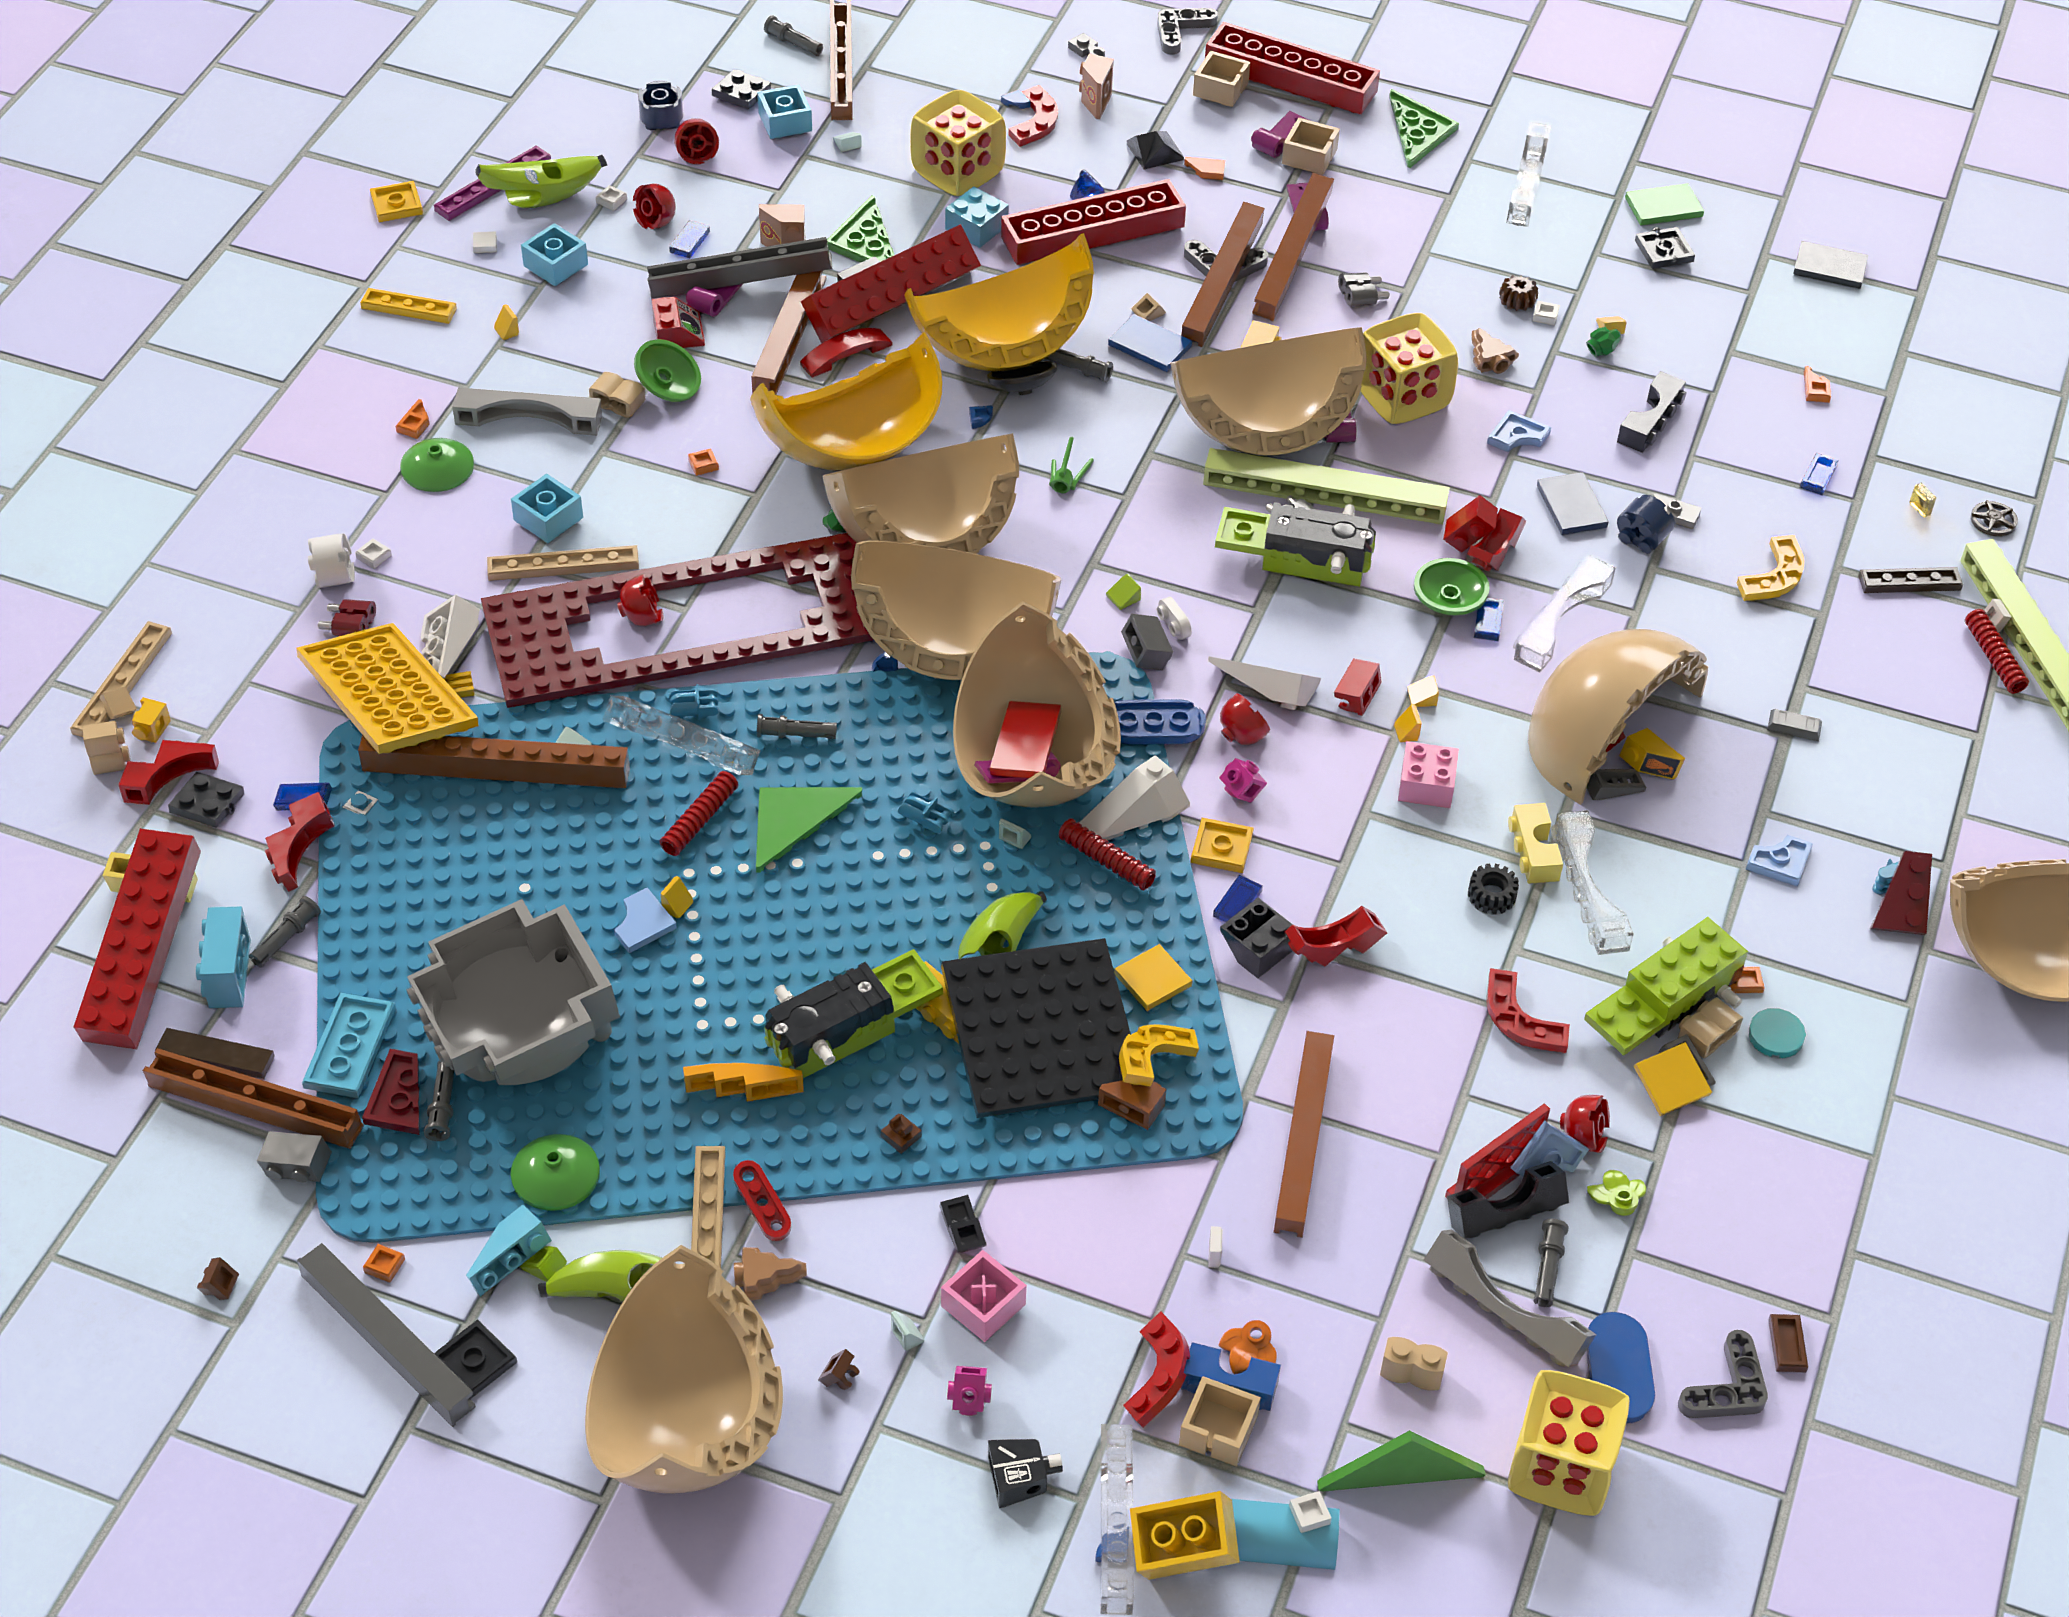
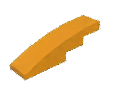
[683,1063,804,1102]

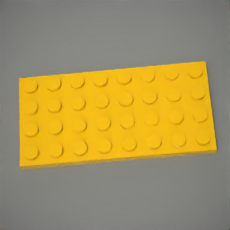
[296,623,479,754]

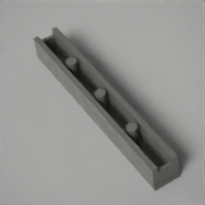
[647,237,833,299]
[297,1243,476,1427]

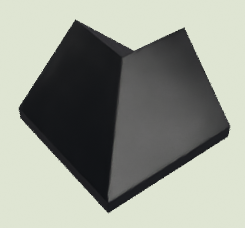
[1127,131,1184,170]

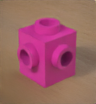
[1219,758,1267,803]
[947,1366,992,1416]

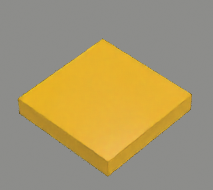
[370,181,423,222]
[1190,817,1254,873]
[1114,944,1193,1011]
[1634,1042,1712,1116]

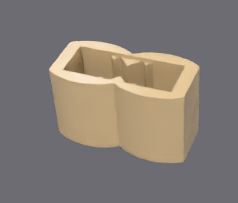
[589,372,645,418]
[83,721,130,775]
[1678,998,1743,1059]
[1380,1337,1448,1390]

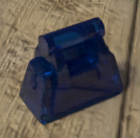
[1070,169,1105,200]

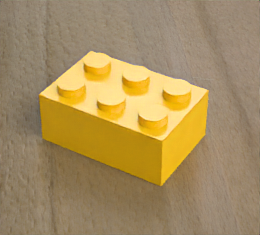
[1130,1491,1240,1580]

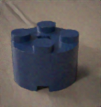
[638,81,683,130]
[1617,495,1675,554]

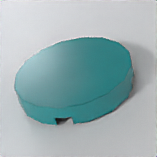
[1749,1008,1806,1058]

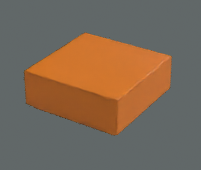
[688,448,719,476]
[363,1244,405,1283]

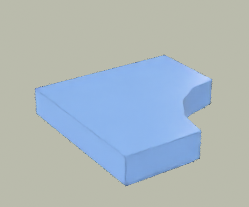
[1487,410,1552,452]
[1745,835,1813,887]
[614,888,677,953]
[1511,1120,1589,1177]

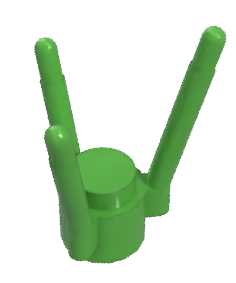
[1049,437,1094,493]

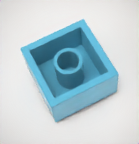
[757,84,812,139]
[945,186,1009,248]
[521,223,588,286]
[511,473,584,543]

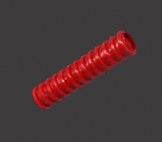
[1964,609,2029,694]
[659,771,739,856]
[1059,818,1156,891]

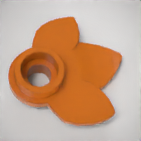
[1218,1320,1277,1374]

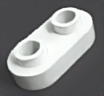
[1156,597,1192,640]

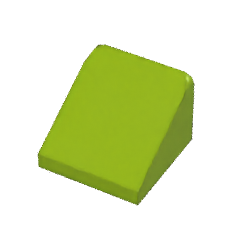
[1106,574,1141,610]
[520,1246,567,1282]

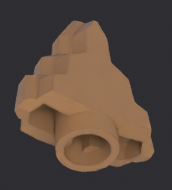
[1471,328,1519,374]
[734,1247,807,1301]

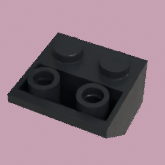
[1220,898,1293,979]

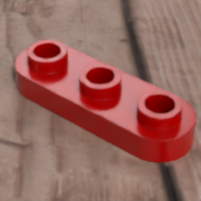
[733,1160,791,1241]

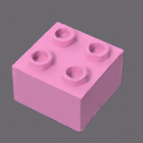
[1398,741,1459,808]
[941,1250,1027,1342]

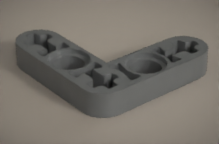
[1157,8,1218,55]
[1184,240,1268,282]
[1678,1330,1768,1418]

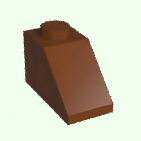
[1098,1080,1166,1130]

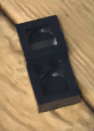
[939,1195,987,1254]

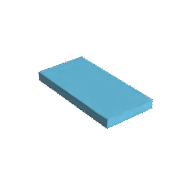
[302,993,396,1098]

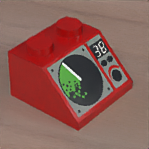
[651,297,705,348]

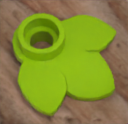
[1587,1170,1646,1216]

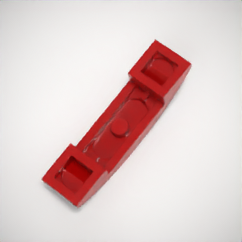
[800,328,892,378]

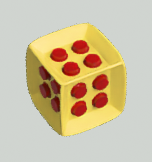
[910,90,1006,196]
[1360,313,1458,424]
[1508,1370,1630,1516]

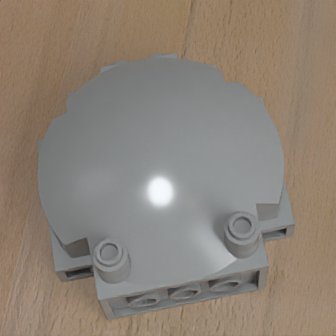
[406,899,620,1085]

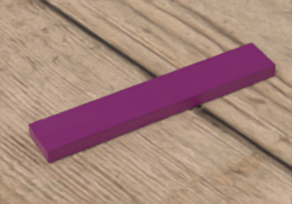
[434,145,551,221]

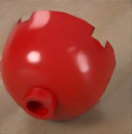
[674,118,719,164]
[633,183,676,229]
[617,574,664,626]
[1220,693,1270,745]
[1560,1095,1610,1153]

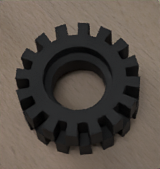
[1468,863,1519,915]

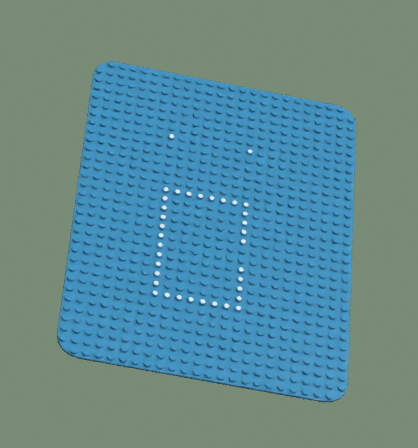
[316,651,1243,1243]

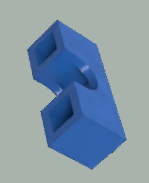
[1181,1342,1281,1411]

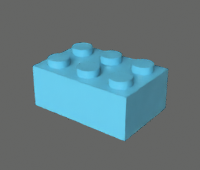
[196,906,251,1008]

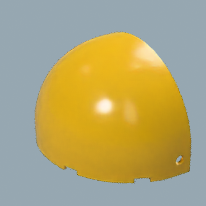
[905,233,1094,371]
[750,332,942,470]

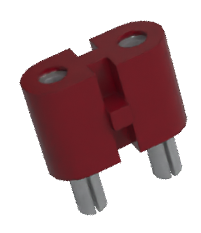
[318,599,376,636]

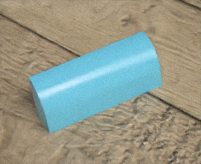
[1232,1499,1340,1570]

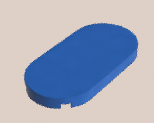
[1114,699,1206,744]
[1587,1312,1655,1423]

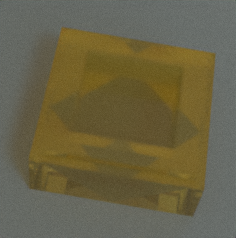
[1909,482,1937,517]

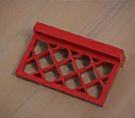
[1445,1103,1550,1199]

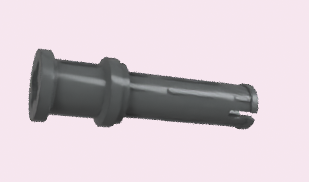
[764,15,823,56]
[1045,349,1113,382]
[757,714,837,739]
[249,896,321,968]
[424,1061,454,1141]
[1533,1219,1569,1307]

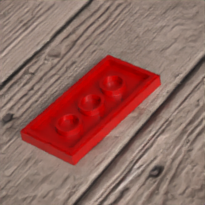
[990,701,1062,778]

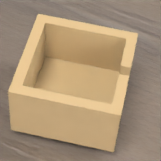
[1193,51,1250,107]
[1282,118,1340,175]
[1179,1376,1261,1467]

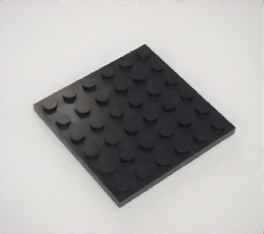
[941,938,1131,1118]

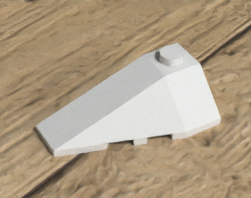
[421,594,480,678]
[1208,656,1321,710]
[1079,756,1190,840]

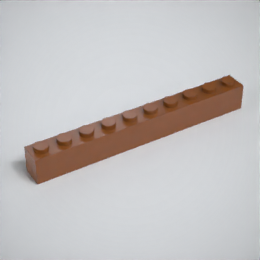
[358,735,630,788]

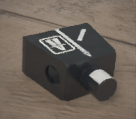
[987,1439,1063,1508]

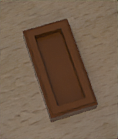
[1768,1314,1808,1373]

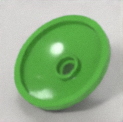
[634,339,701,402]
[400,438,474,492]
[1414,558,1489,615]
[511,1134,600,1211]

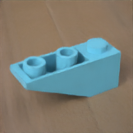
[466,1205,552,1297]

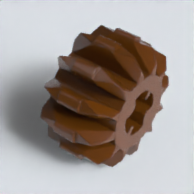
[1499,275,1539,312]

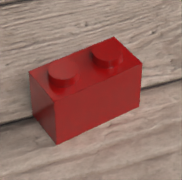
[1443,495,1498,553]

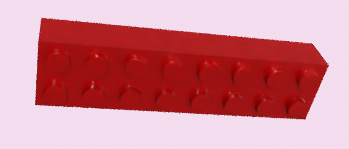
[1205,22,1380,115]
[1001,179,1186,265]
[800,224,981,344]
[73,828,201,1049]

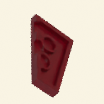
[1870,851,1932,935]
[362,1049,420,1135]

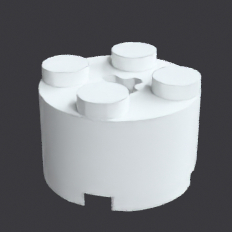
[308,533,355,588]

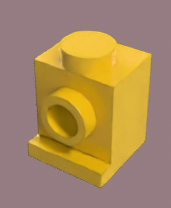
[132,697,171,743]

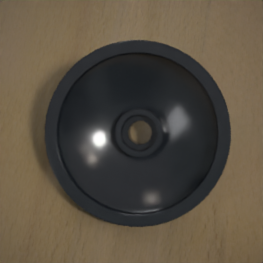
[987,361,1058,395]

